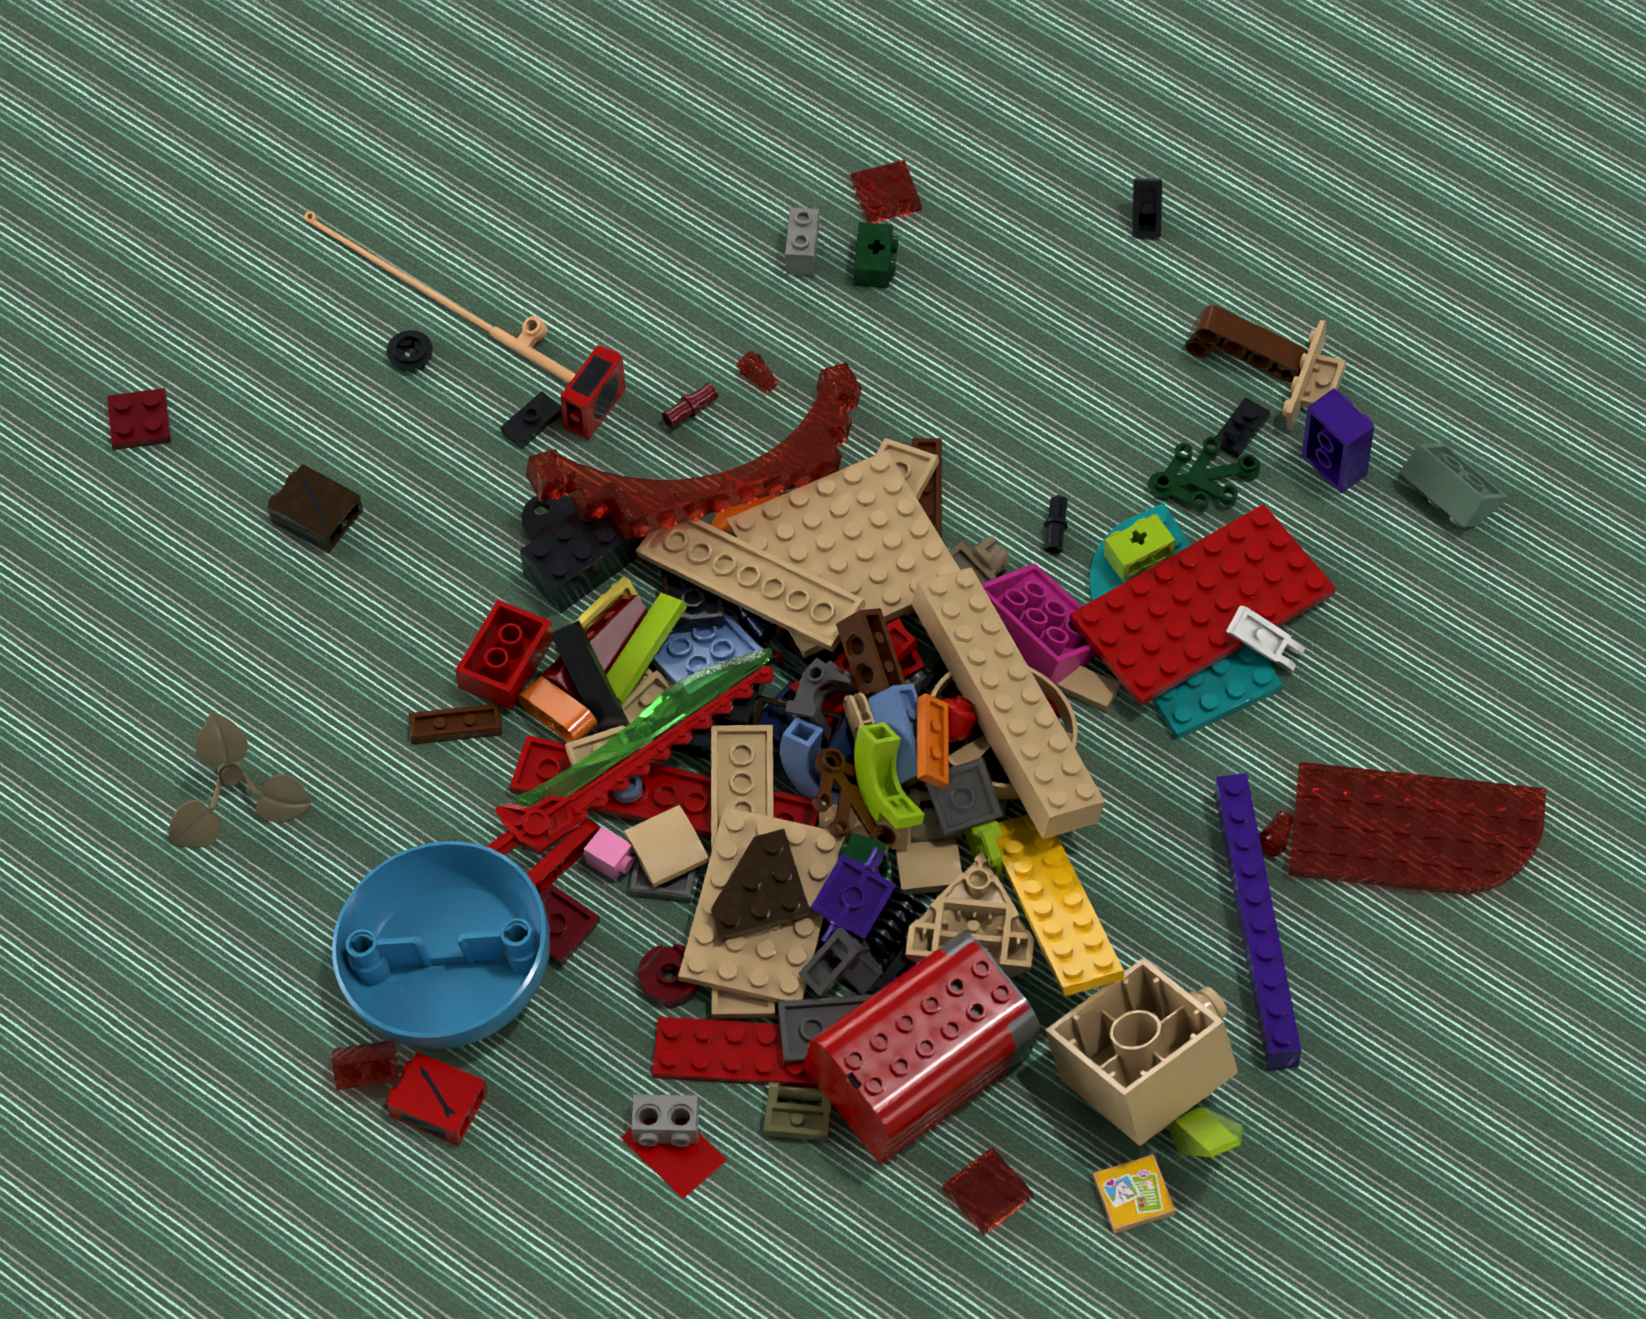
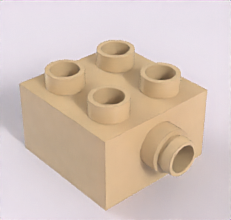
[1045,958,1238,1146]

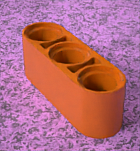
[517,676,598,742]

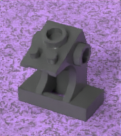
[785,658,858,740]
[798,928,884,996]

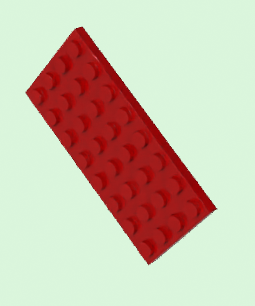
[1069,504,1336,706]

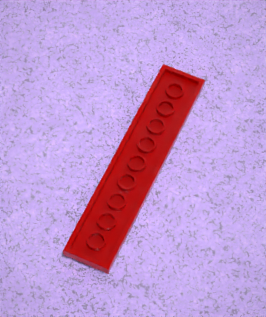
[510,735,819,838]

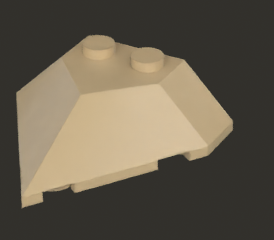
[905,852,1034,978]

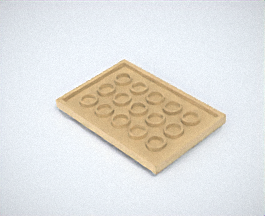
[678,807,845,1003]

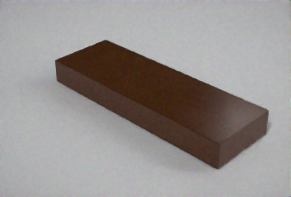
[409,704,502,744]

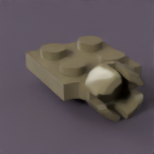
[949,536,1010,584]

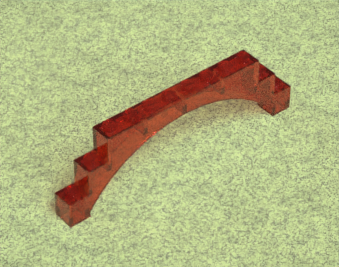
[526,362,862,540]

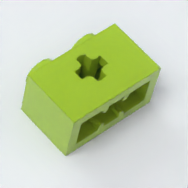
[1104,514,1175,582]

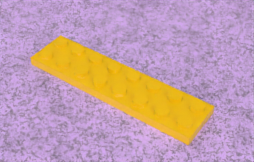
[996,814,1125,997]

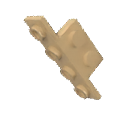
[1282,320,1346,430]

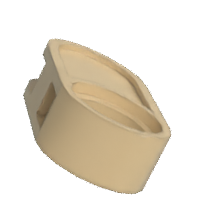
[843,693,875,742]

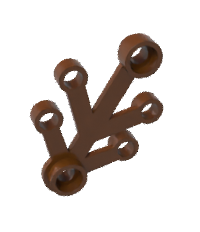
[812,748,896,850]

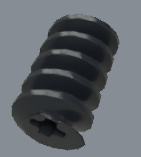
[865,889,926,959]

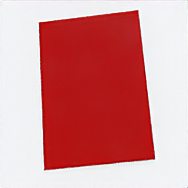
[620,1119,727,1199]

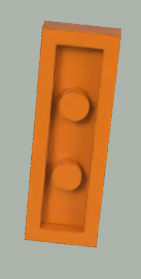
[917,693,949,789]

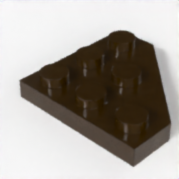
[711,829,811,941]

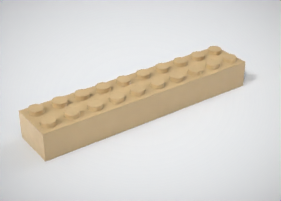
[911,567,1105,839]

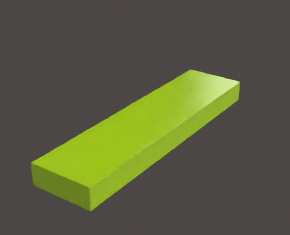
[606,593,687,704]

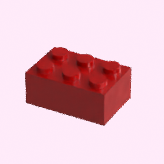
[455,599,553,710]

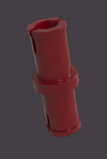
[661,382,718,429]

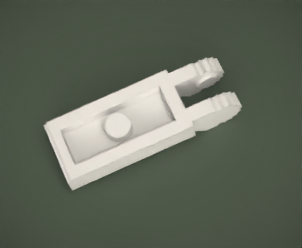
[1226,606,1305,671]

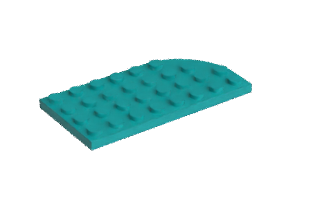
[1089,503,1283,740]

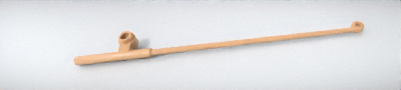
[304,211,576,383]

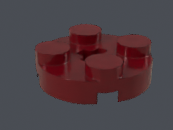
[638,944,700,1008]

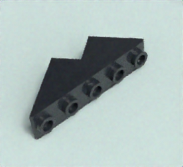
[651,651,772,760]

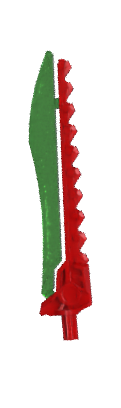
[486,648,775,855]

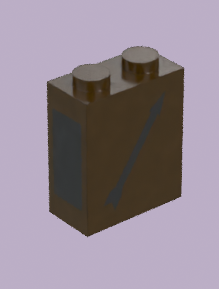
[268,463,363,554]

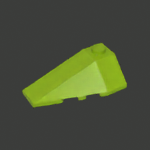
[1167,1107,1244,1157]

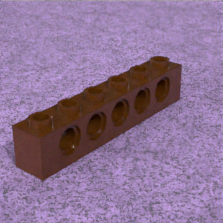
[836,608,926,792]

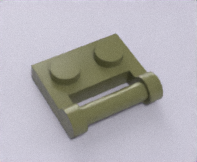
[764,1082,832,1141]

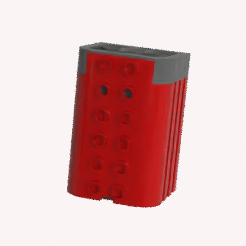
[802,931,1041,1166]

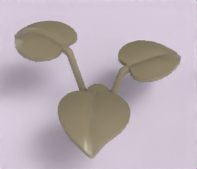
[169,712,312,848]

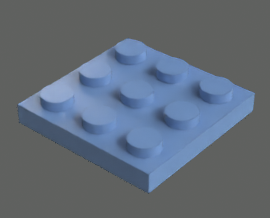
[651,612,765,703]

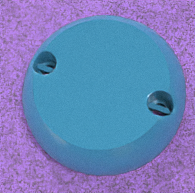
[332,841,551,1049]

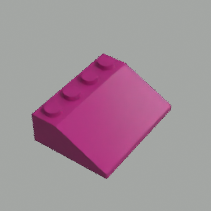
[981,563,1098,685]

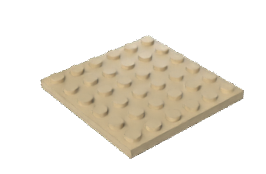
[727,450,960,658]

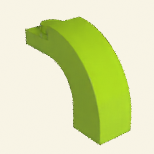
[854,722,925,829]

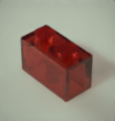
[332,1040,400,1090]

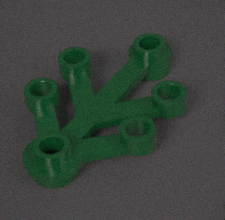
[1148,437,1260,512]

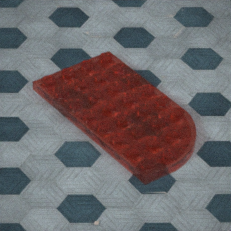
[1288,762,1546,894]

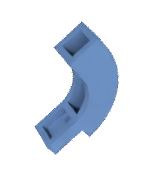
[780,716,865,805]

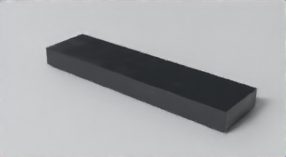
[550,620,630,733]

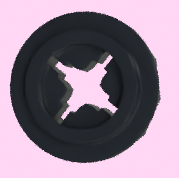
[386,330,433,372]

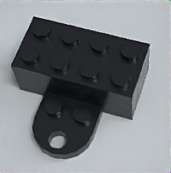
[520,484,652,614]

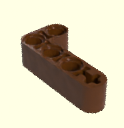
[1185,305,1307,382]

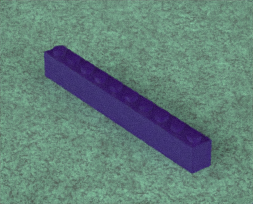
[1214,773,1301,1071]

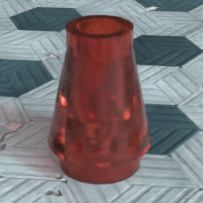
[736,351,779,393]
[1259,811,1294,857]

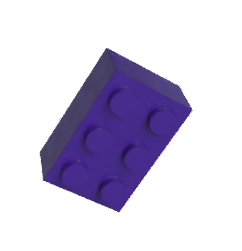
[1301,388,1375,494]

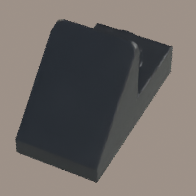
[1132,178,1162,237]

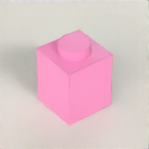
[584,827,634,882]

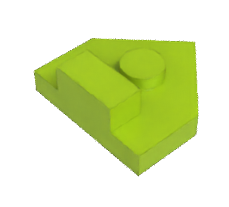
[963,820,1003,882]

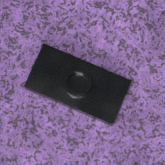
[501,391,562,449]

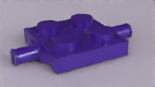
[810,847,896,942]

